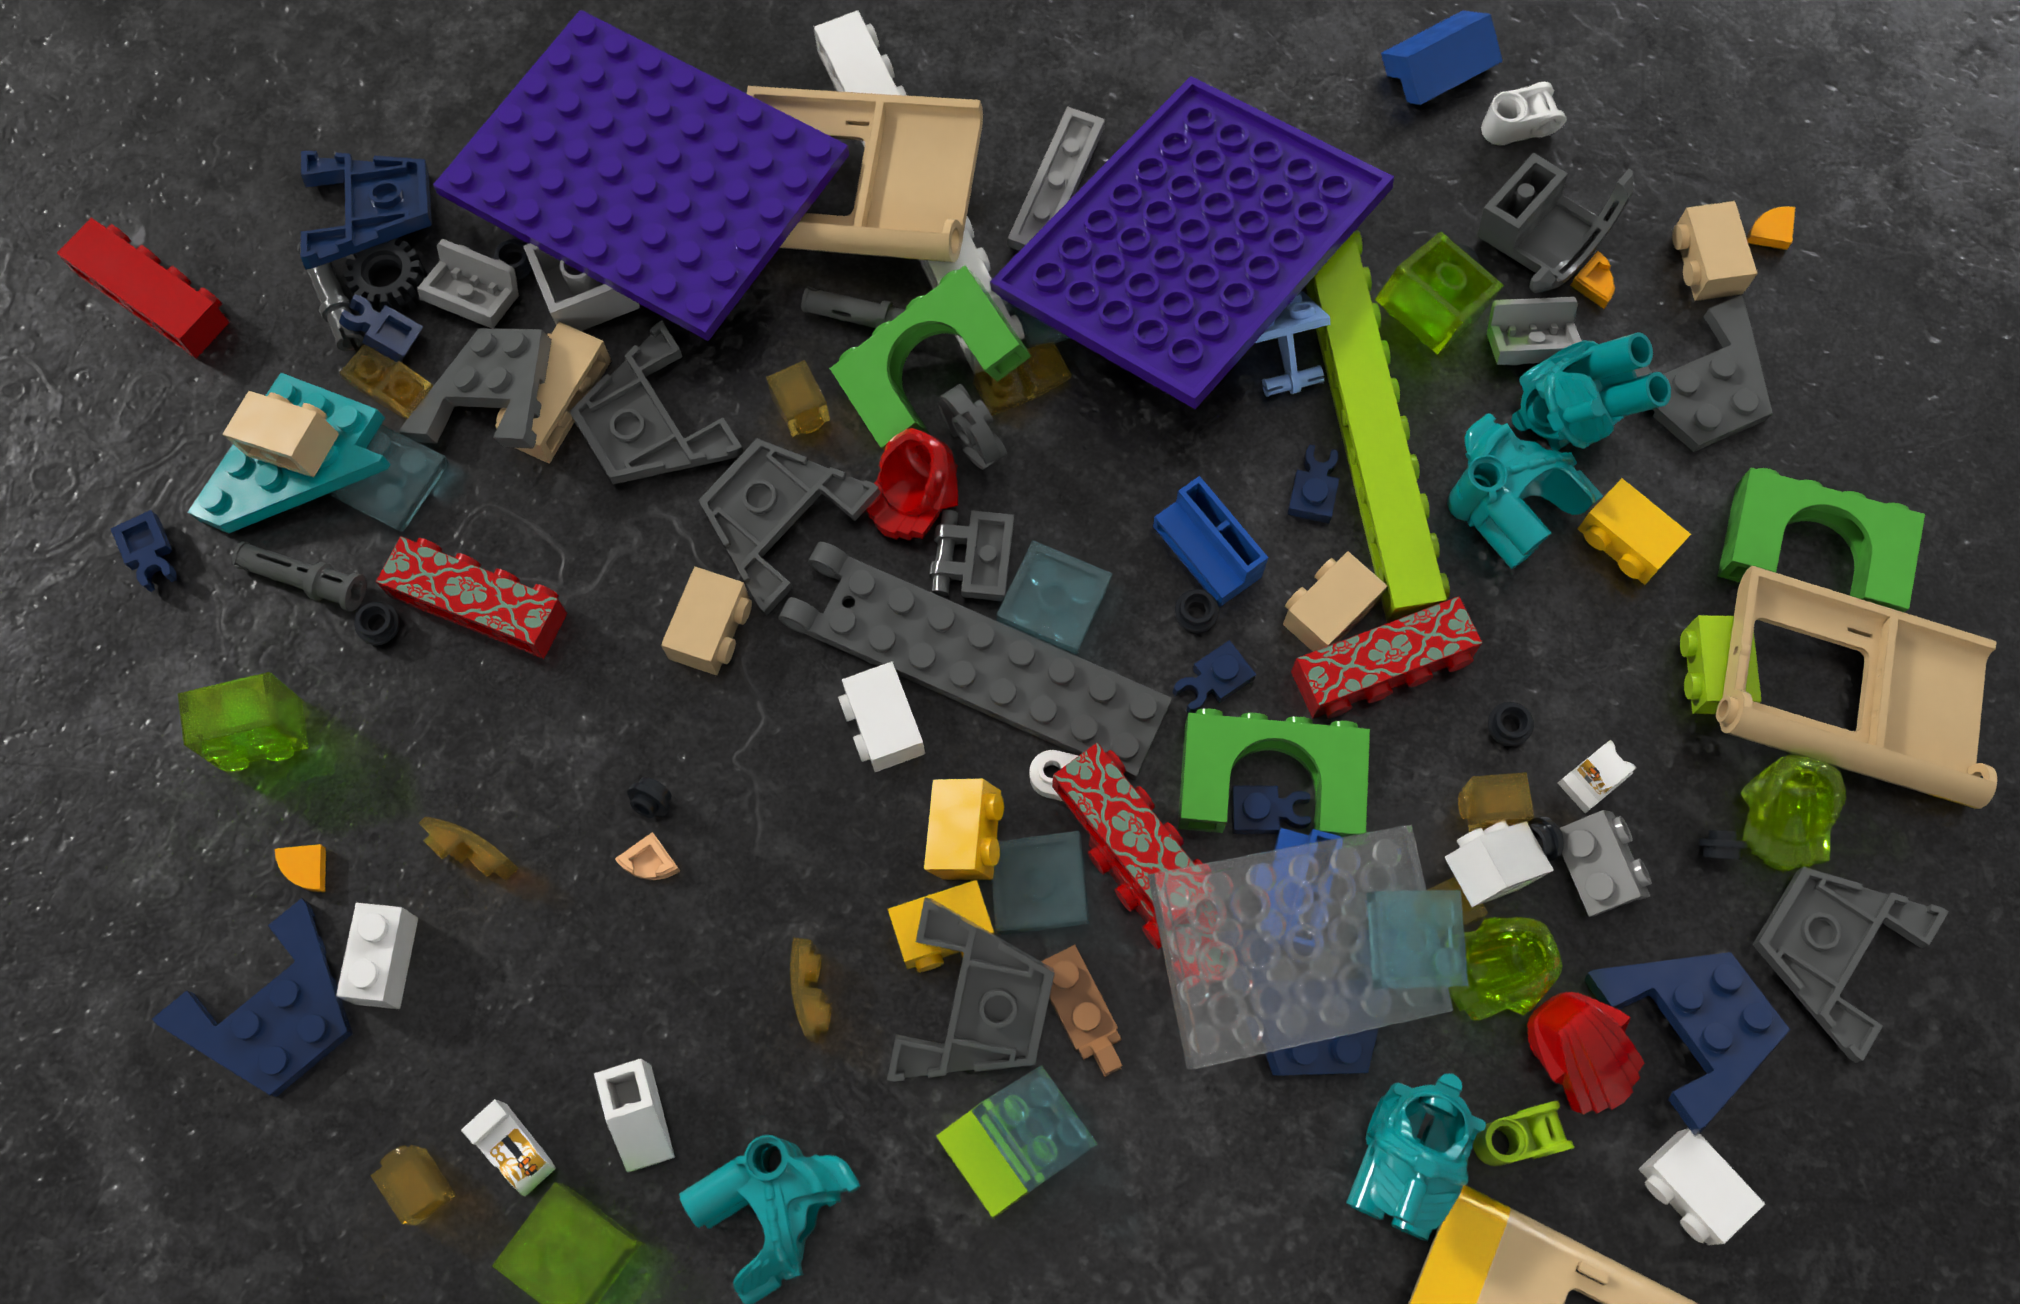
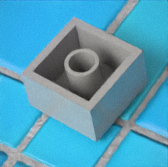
[523,243,640,331]

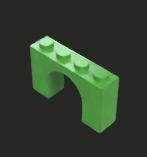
[829,265,1031,450]
[1718,468,1925,613]
[1178,708,1370,845]

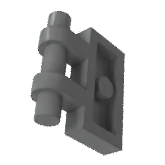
[929,510,1014,602]

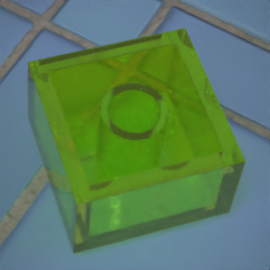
[1375,231,1504,354]
[178,672,309,771]
[492,1182,642,1304]

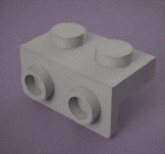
[417,239,519,329]
[1487,297,1581,366]
[1560,810,1652,917]

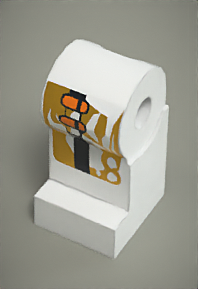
[1558,739,1636,813]
[461,1099,556,1196]

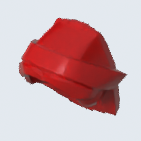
[866,428,958,541]
[1527,992,1645,1115]

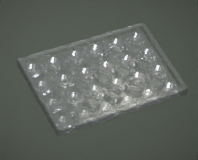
[1148,824,1453,1069]

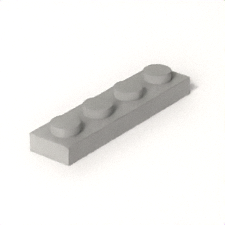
[1008,107,1105,251]

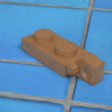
[1041,945,1122,1077]

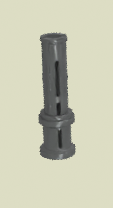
[232,541,367,611]

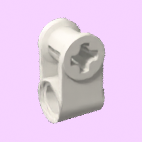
[1481,82,1566,145]

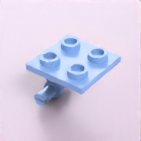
[1255,291,1331,397]

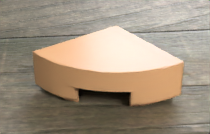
[615,832,680,880]

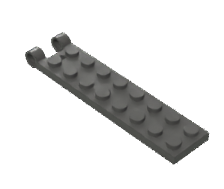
[778,542,1172,781]

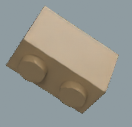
[1672,201,1758,301]
[223,391,339,478]
[1283,551,1387,652]
[661,566,752,675]

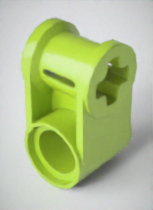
[1473,1100,1574,1166]

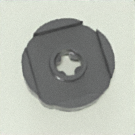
[938,384,1007,470]

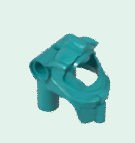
[1512,332,1671,451]
[1447,413,1603,570]
[1346,1073,1486,1241]
[679,1135,861,1304]

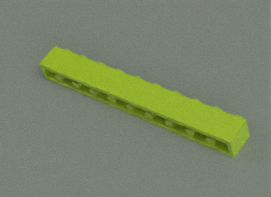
[1306,230,1450,623]

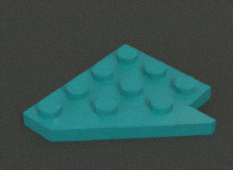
[188,373,391,533]

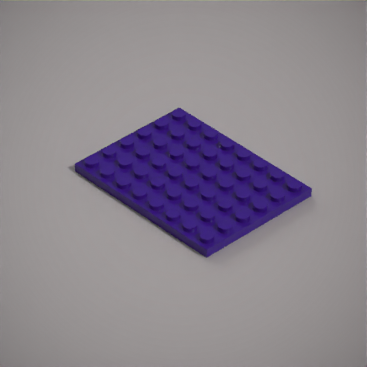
[433,9,850,341]
[990,76,1394,409]

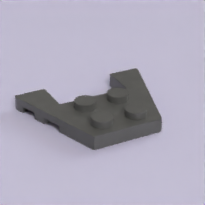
[1634,295,1773,452]
[569,321,744,484]
[399,328,552,449]
[698,438,881,616]
[1752,867,1949,1063]
[887,897,1054,1082]

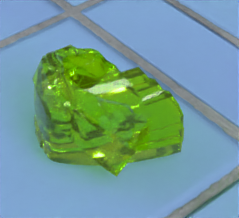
[1741,754,1846,871]
[1438,917,1563,1021]

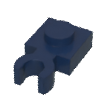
[339,295,423,364]
[1287,444,1339,523]
[110,510,177,592]
[1173,640,1256,713]
[1231,786,1311,834]

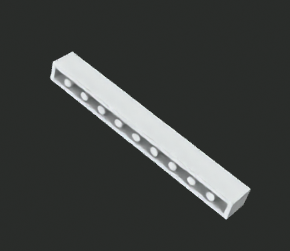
[814,10,1025,374]

